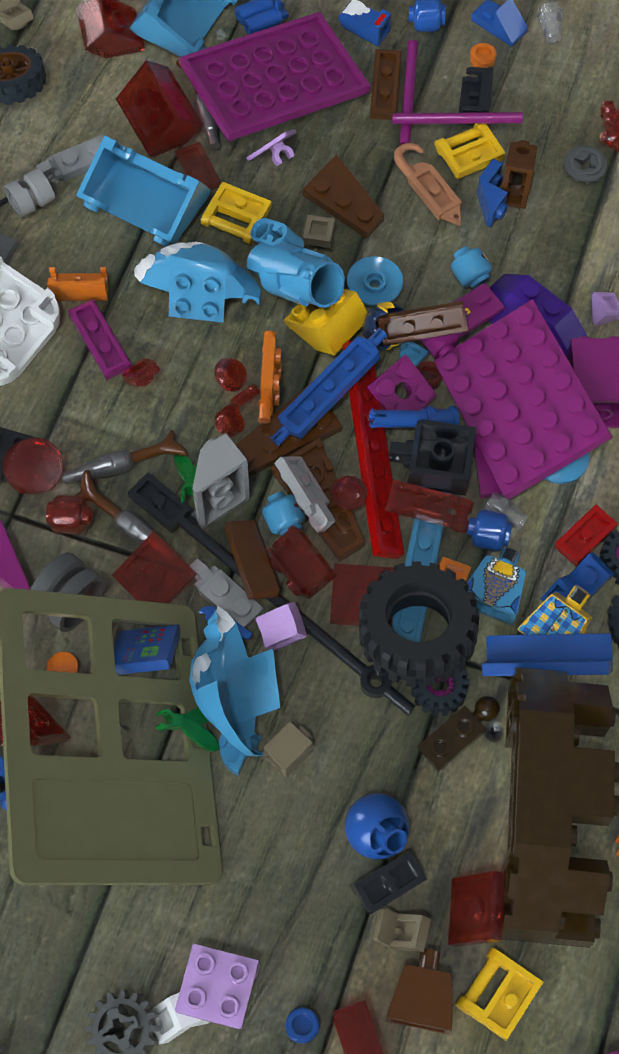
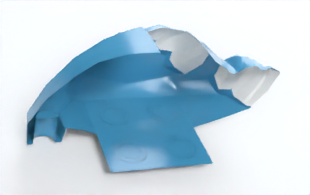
[134,242,262,322]
[189,606,280,757]

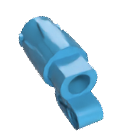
[246,218,345,308]

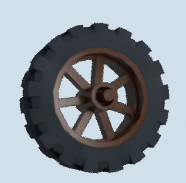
[0,45,46,105]

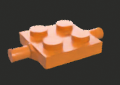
[258,330,282,424]

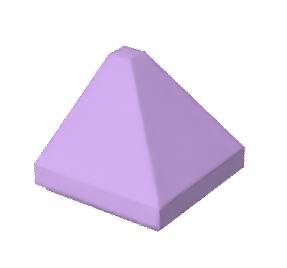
[592,292,619,326]

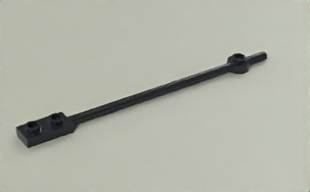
[127,472,416,716]

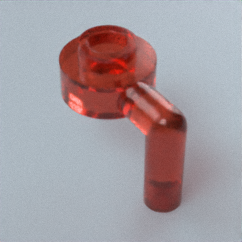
[215,384,260,437]

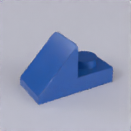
[471,0,528,47]

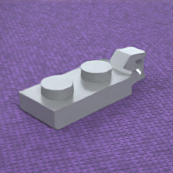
[36,135,103,182]
[274,456,336,532]
[189,558,264,629]

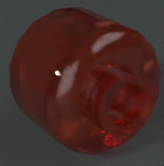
[46,495,92,535]

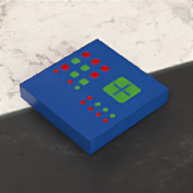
[114,624,181,675]

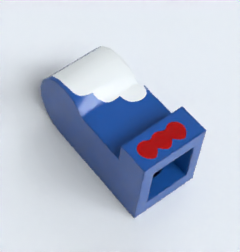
[338,0,391,47]

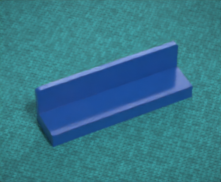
[482,633,613,676]

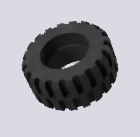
[359,561,480,687]

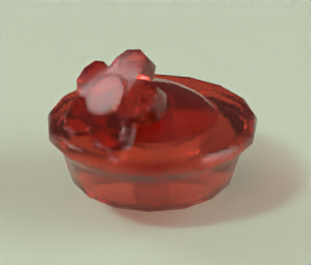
[214,358,247,392]
[330,475,368,510]

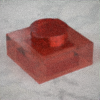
[121,358,160,387]

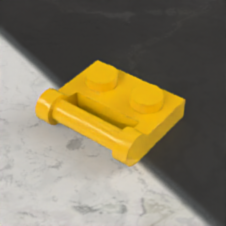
[434,124,506,180]
[201,182,272,245]
[455,948,543,1041]

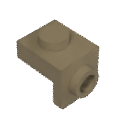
[0,0,34,30]
[373,908,431,952]

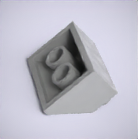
[192,433,250,530]

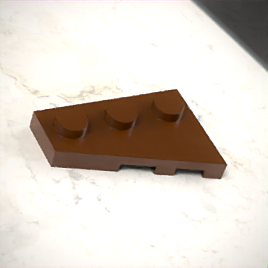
[303,154,384,239]

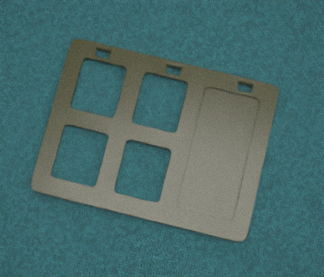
[0,588,222,885]

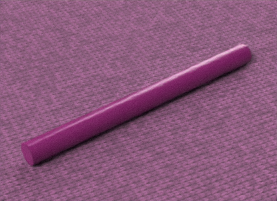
[399,40,418,146]
[392,112,523,124]

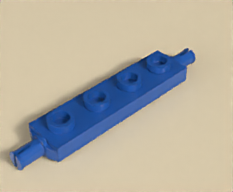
[270,328,387,447]

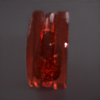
[3,438,63,495]

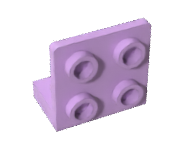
[175,944,260,1029]

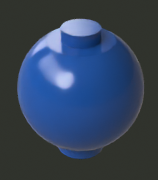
[345,793,410,860]

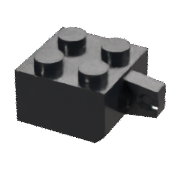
[388,419,476,496]

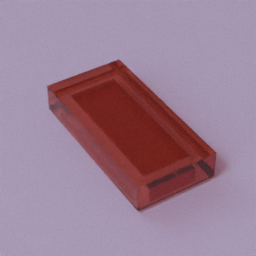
[175,142,221,190]

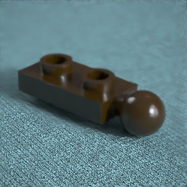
[417,696,500,773]

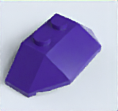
[489,274,587,355]

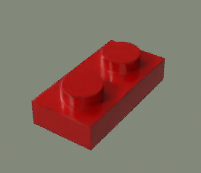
[554,504,618,567]

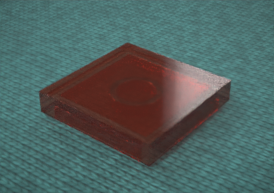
[112,531,197,604]
[330,563,394,627]
[448,871,505,947]

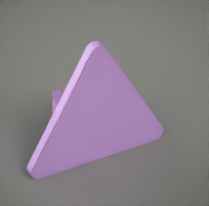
[246,129,297,166]

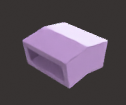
[255,602,307,651]

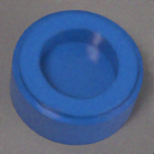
[285,1007,319,1044]

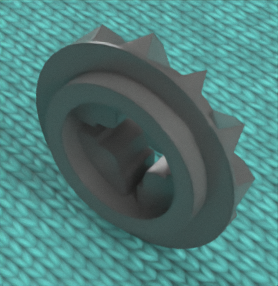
[563,146,607,185]

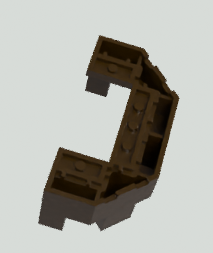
[497,667,619,948]

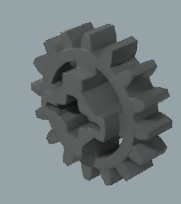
[85,990,161,1054]

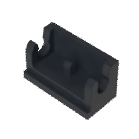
[459,67,494,126]
[349,850,427,914]

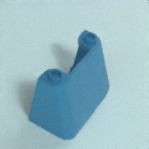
[129,0,238,57]
[76,135,212,247]

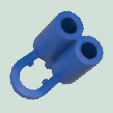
[234,0,289,35]

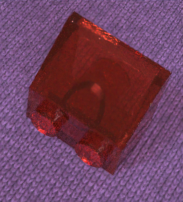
[76,0,145,58]

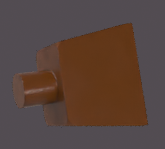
[502,140,537,209]
[385,949,452,1035]

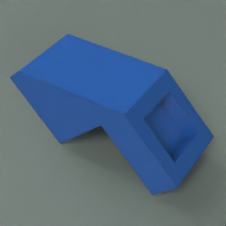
[477,158,508,227]
[540,552,614,602]

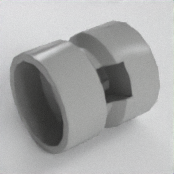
[3,168,55,218]

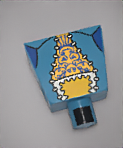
[467,548,526,626]

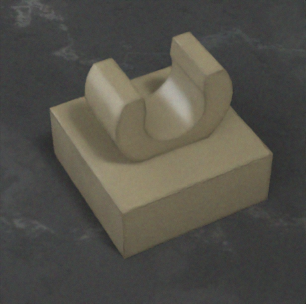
[303,215,335,248]

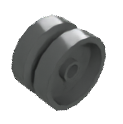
[31,552,106,632]

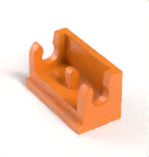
[47,267,109,301]

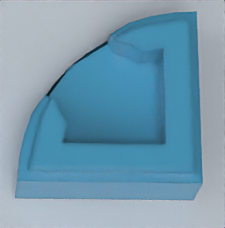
[400,341,429,369]
[219,734,247,776]

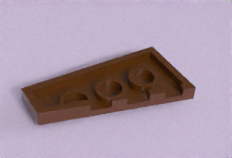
[236,383,342,477]
[271,437,364,562]

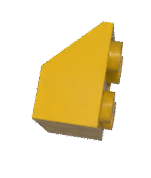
[283,289,368,356]

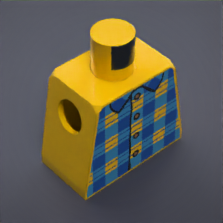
[517,585,592,635]

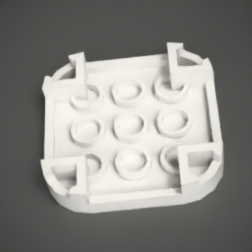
[0,256,60,386]

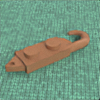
[394,143,462,226]

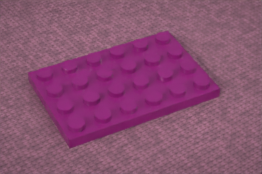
[180,12,370,141]
[434,299,613,500]

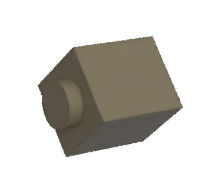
[263,721,313,778]

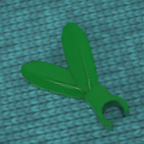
[174,455,197,504]
[155,707,219,752]

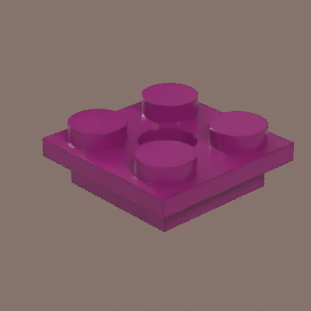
[367,354,437,410]

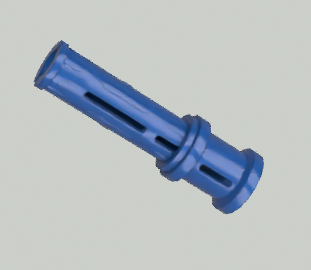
[369,406,459,428]

